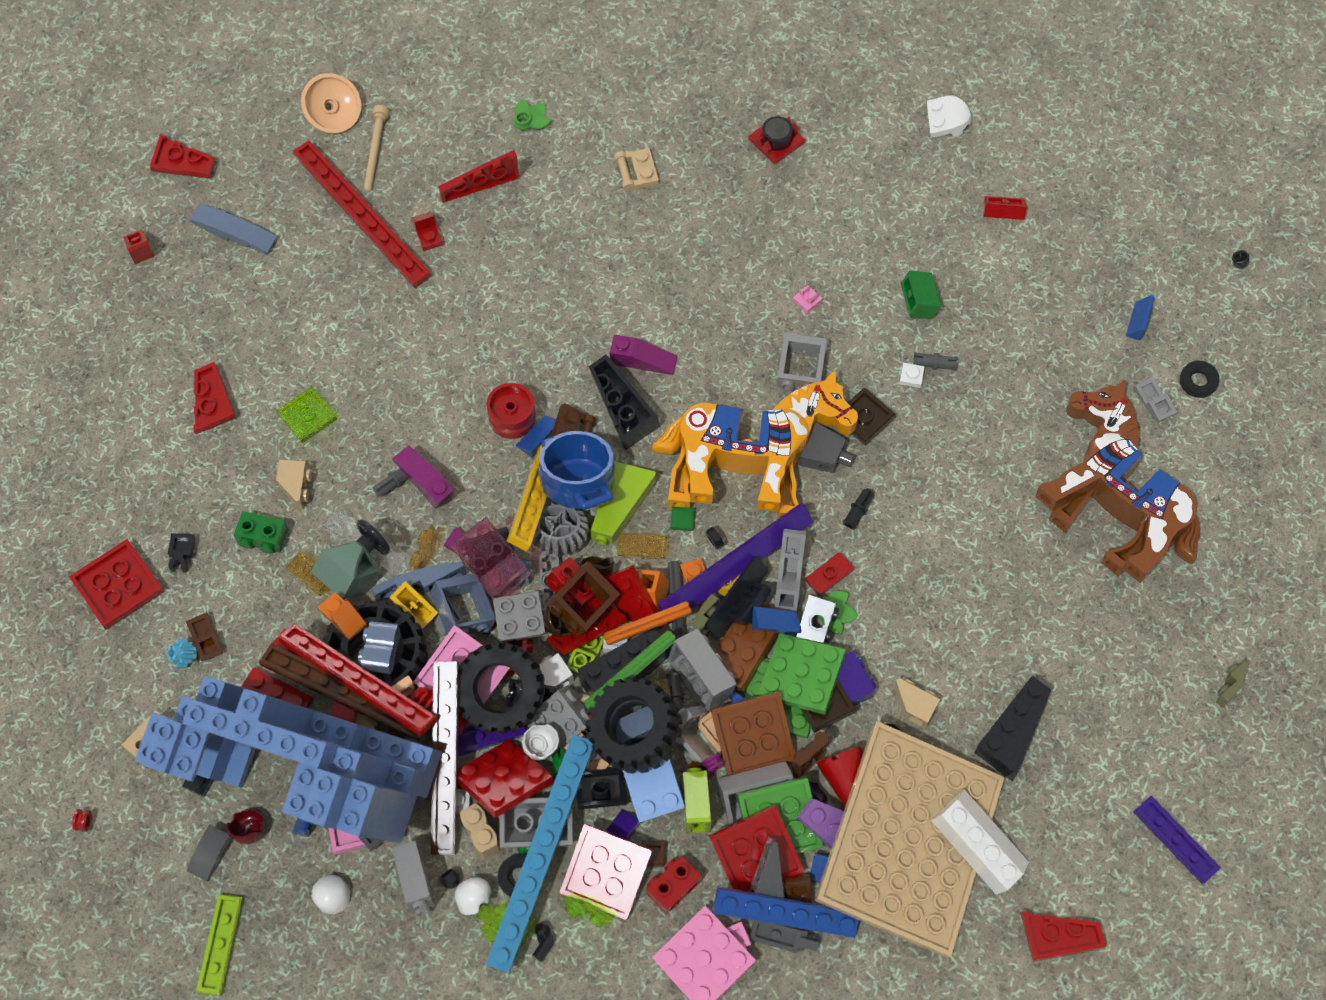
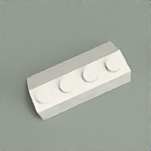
[931,789,1029,895]

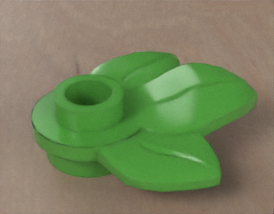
[513,99,551,130]
[815,591,858,634]

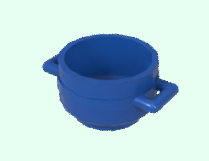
[539,431,615,510]

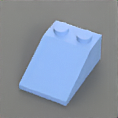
[623,742,685,823]

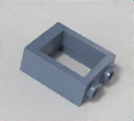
[430,573,496,635]

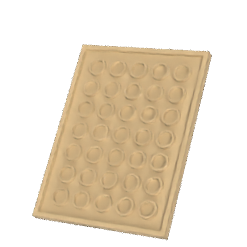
[814,721,1005,958]

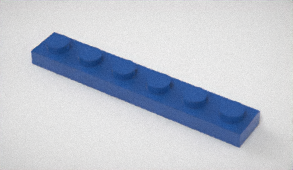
[712,887,859,938]

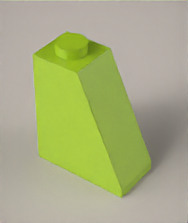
[683,768,711,834]

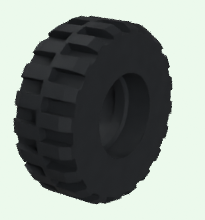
[322,600,428,688]

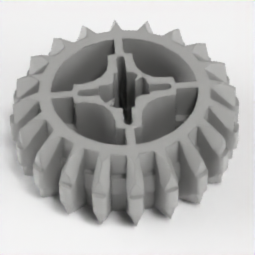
[532,501,589,557]

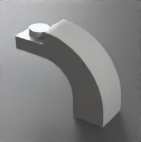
[774,529,806,612]

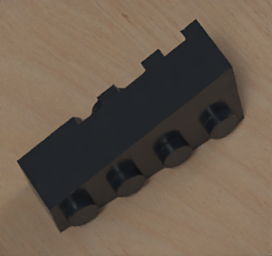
[589,354,660,450]
[578,627,670,697]
[974,676,1051,782]

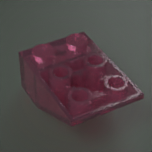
[450,517,532,599]

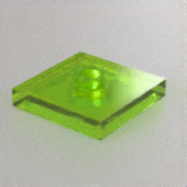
[276,386,337,443]

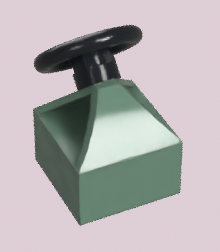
[311,519,390,600]

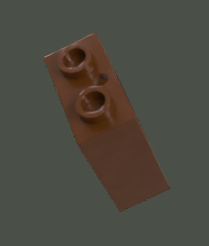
[546,561,620,636]

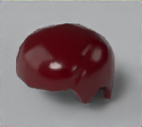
[226,809,266,845]

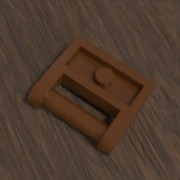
[551,403,597,437]
[791,732,829,778]

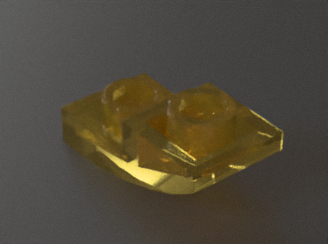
[409,525,437,571]
[617,533,667,559]
[286,551,328,596]

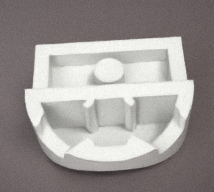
[927,96,972,137]

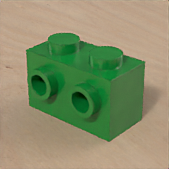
[901,270,941,319]
[233,511,288,554]

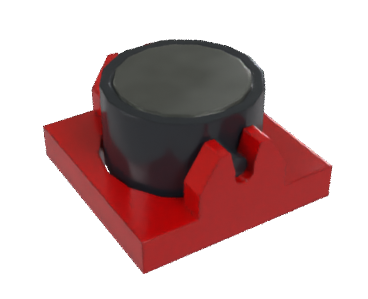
[748,115,805,164]

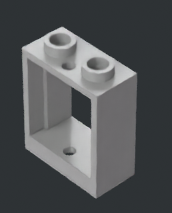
[777,333,827,391]
[392,841,435,916]

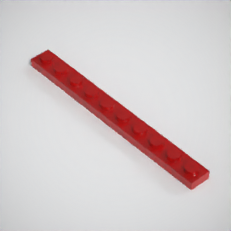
[293,140,431,288]

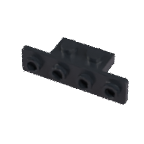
[705,556,772,639]

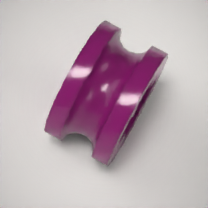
[702,753,726,774]

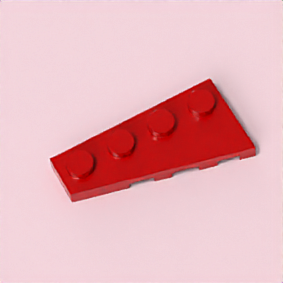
[438,150,520,203]

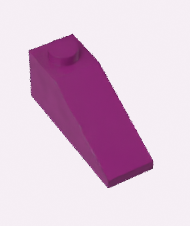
[610,334,677,375]
[392,445,455,509]

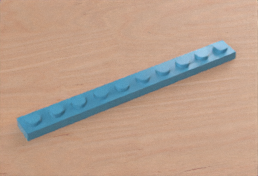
[485,734,593,974]

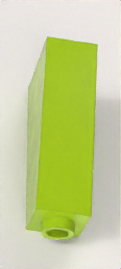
[591,461,656,545]

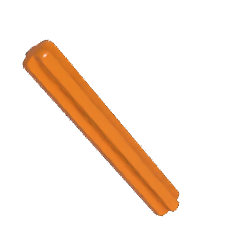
[604,602,692,645]

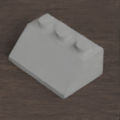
[667,628,736,715]
[717,761,793,826]
[499,798,574,849]

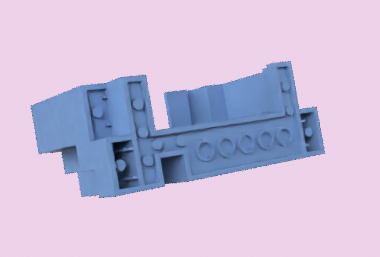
[135,676,442,843]

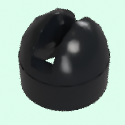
[1232,250,1250,269]
[439,867,460,889]

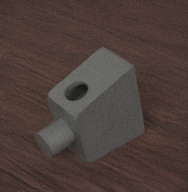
[799,422,854,473]

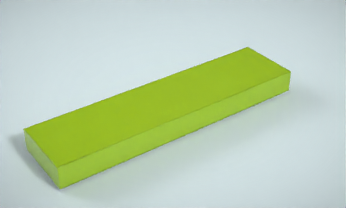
[196,894,243,996]

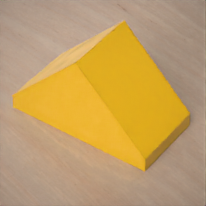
[389,581,438,629]

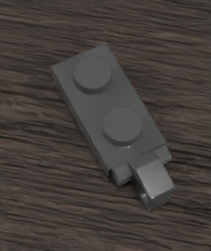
[749,920,820,953]

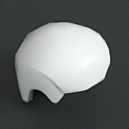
[521,724,560,760]
[311,874,351,914]
[454,877,492,915]

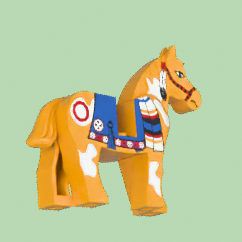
[652,371,858,519]

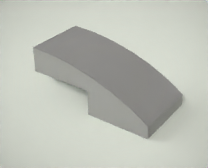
[1133,377,1177,422]

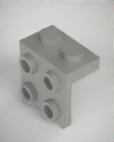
[493,591,545,642]
[528,685,590,751]
[676,705,714,763]

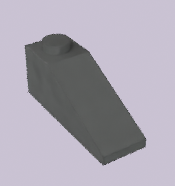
[749,836,784,898]

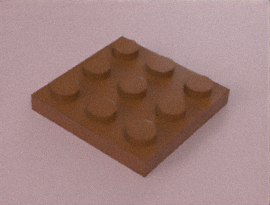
[710,691,795,776]

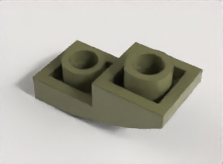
[692,594,719,637]
[1216,660,1249,709]

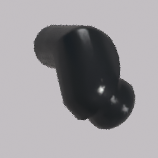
[808,780,827,803]
[532,923,554,962]

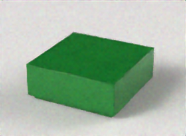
[670,506,694,531]

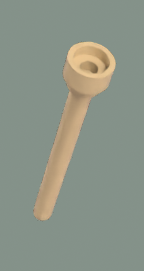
[364,105,389,192]

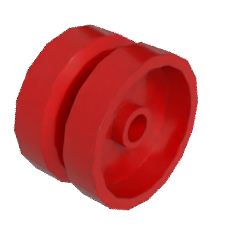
[486,383,536,439]

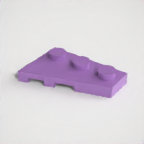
[797,799,844,849]

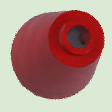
[817,746,863,807]

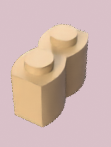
[460,803,500,860]

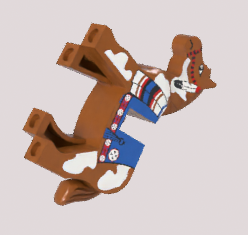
[1035,380,1200,583]

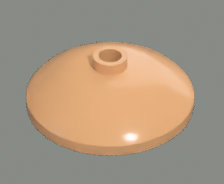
[301,73,361,134]

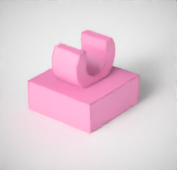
[793,285,823,314]

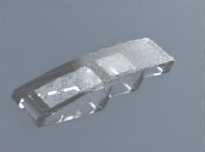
[323,509,412,576]

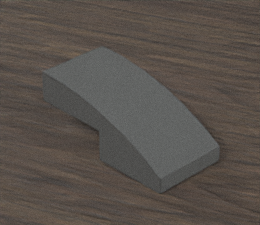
[187,825,231,882]

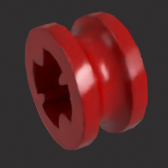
[72,809,92,832]

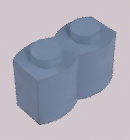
[358,621,400,674]

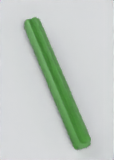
[584,631,676,710]

